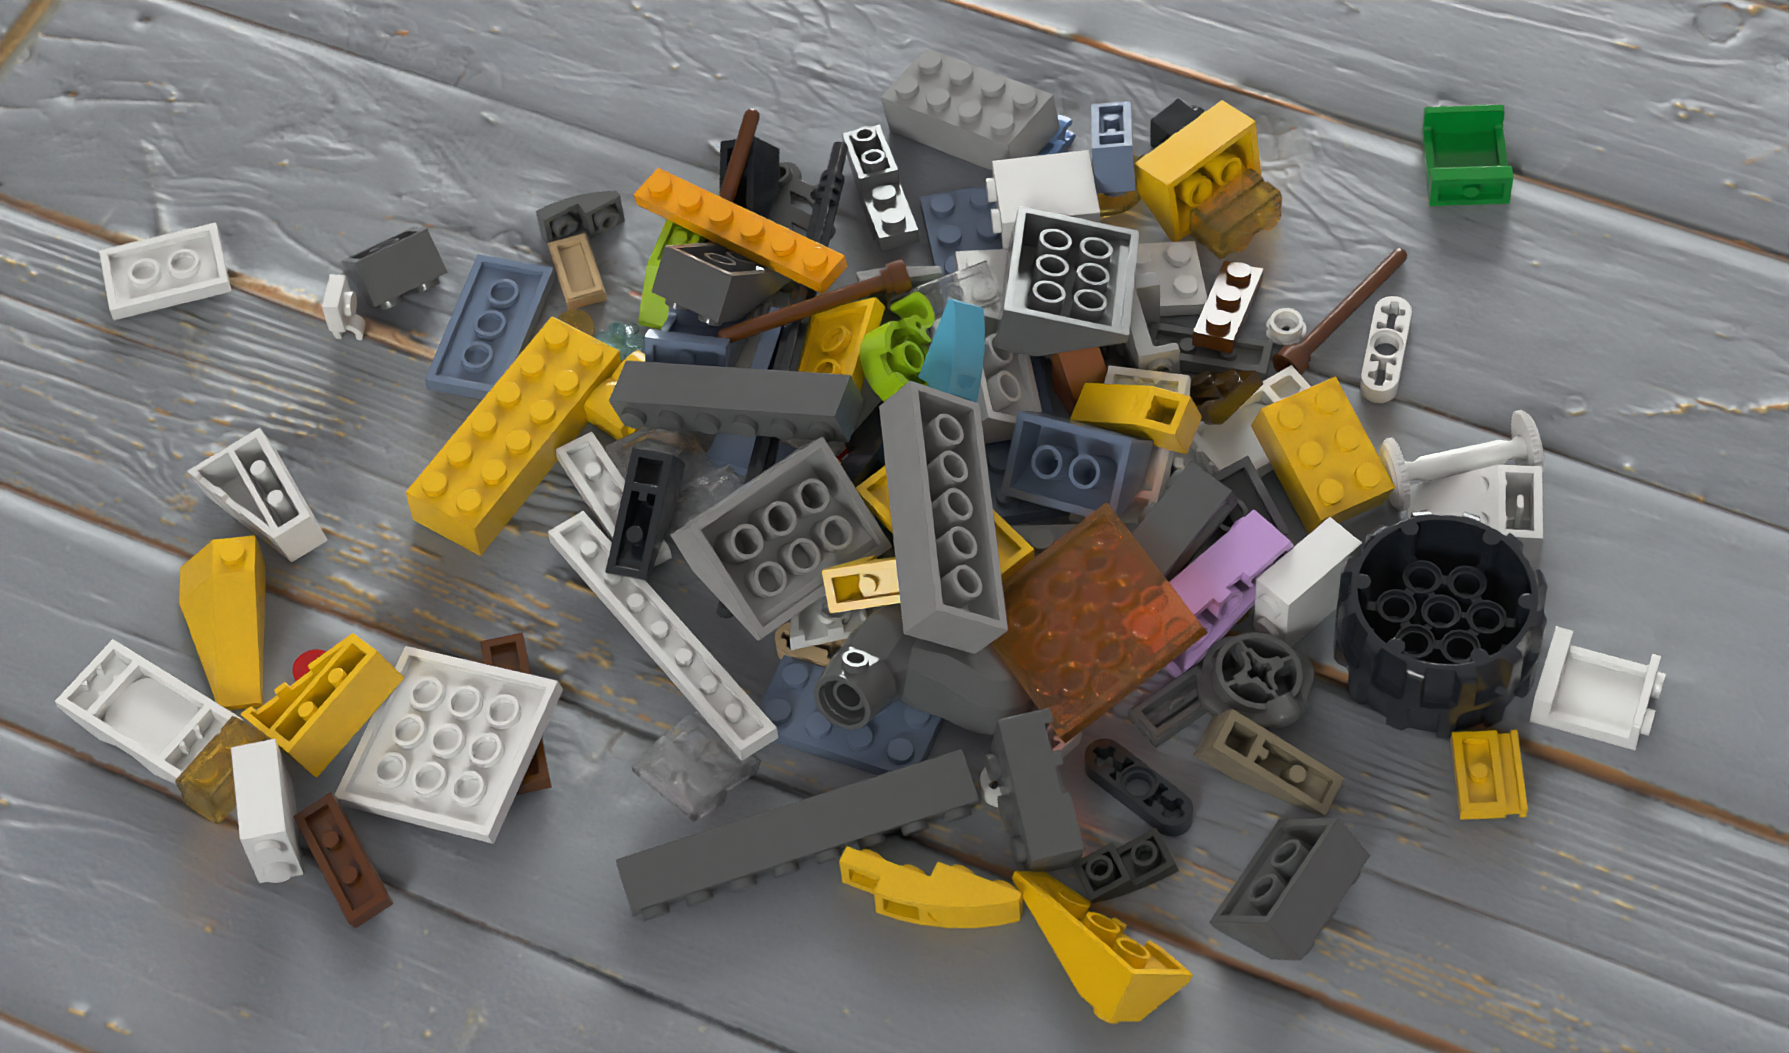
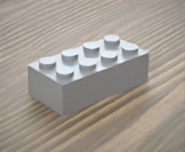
[881,48,1060,171]

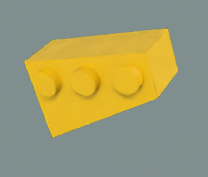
[240,633,404,778]

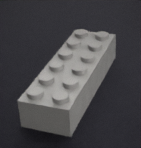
[879,381,1008,654]

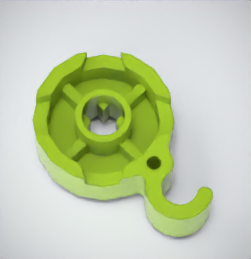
[860,291,934,402]

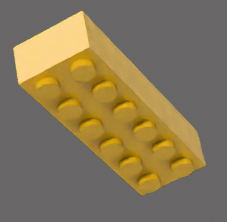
[406,316,621,556]

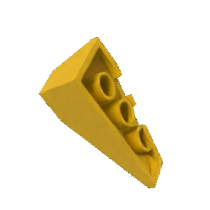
[179,535,266,710]

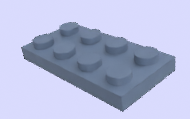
[425,254,555,400]
[759,655,945,775]

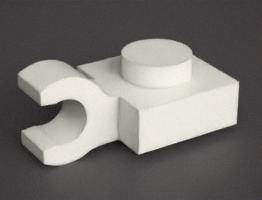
[322,274,366,340]

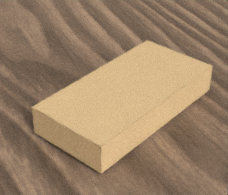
[547,233,607,311]

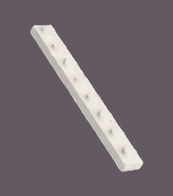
[548,511,778,760]

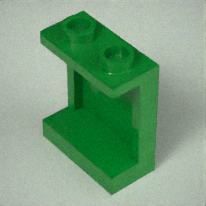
[1421,104,1514,206]

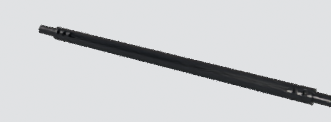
[716,141,848,618]

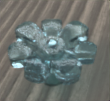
[595,322,645,363]

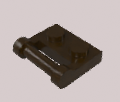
[1189,369,1264,425]

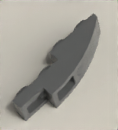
[842,125,920,251]

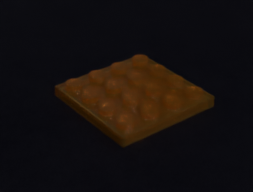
[991,502,1208,744]

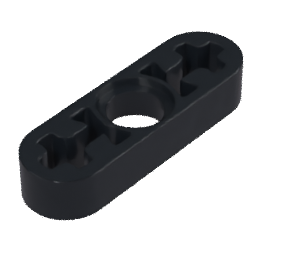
[1085,738,1193,837]

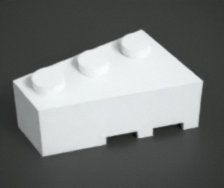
[187,428,328,562]

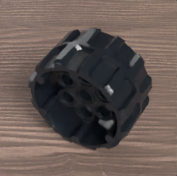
[1333,510,1548,738]

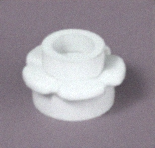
[1266,308,1307,346]

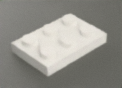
[99,222,232,320]

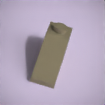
[1193,709,1345,817]

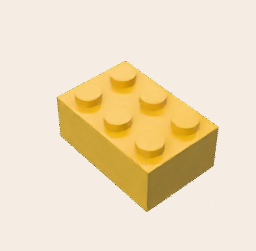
[1251,376,1396,535]

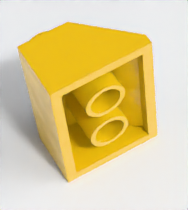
[1134,100,1262,242]

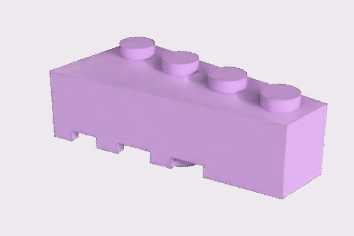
[1122,510,1294,678]

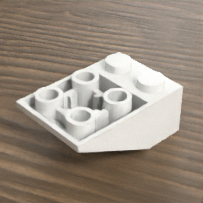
[1407,465,1543,567]

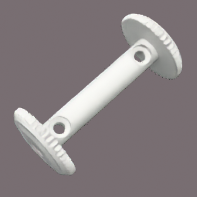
[1379,410,1544,512]

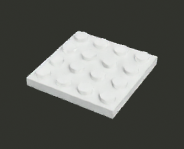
[335,646,563,844]

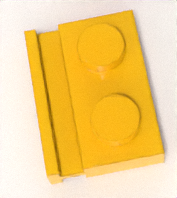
[1450,730,1528,820]

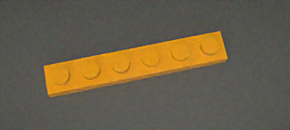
[633,168,848,294]

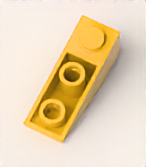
[1070,383,1202,455]

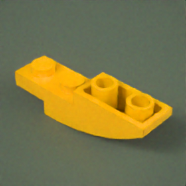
[839,846,1024,928]

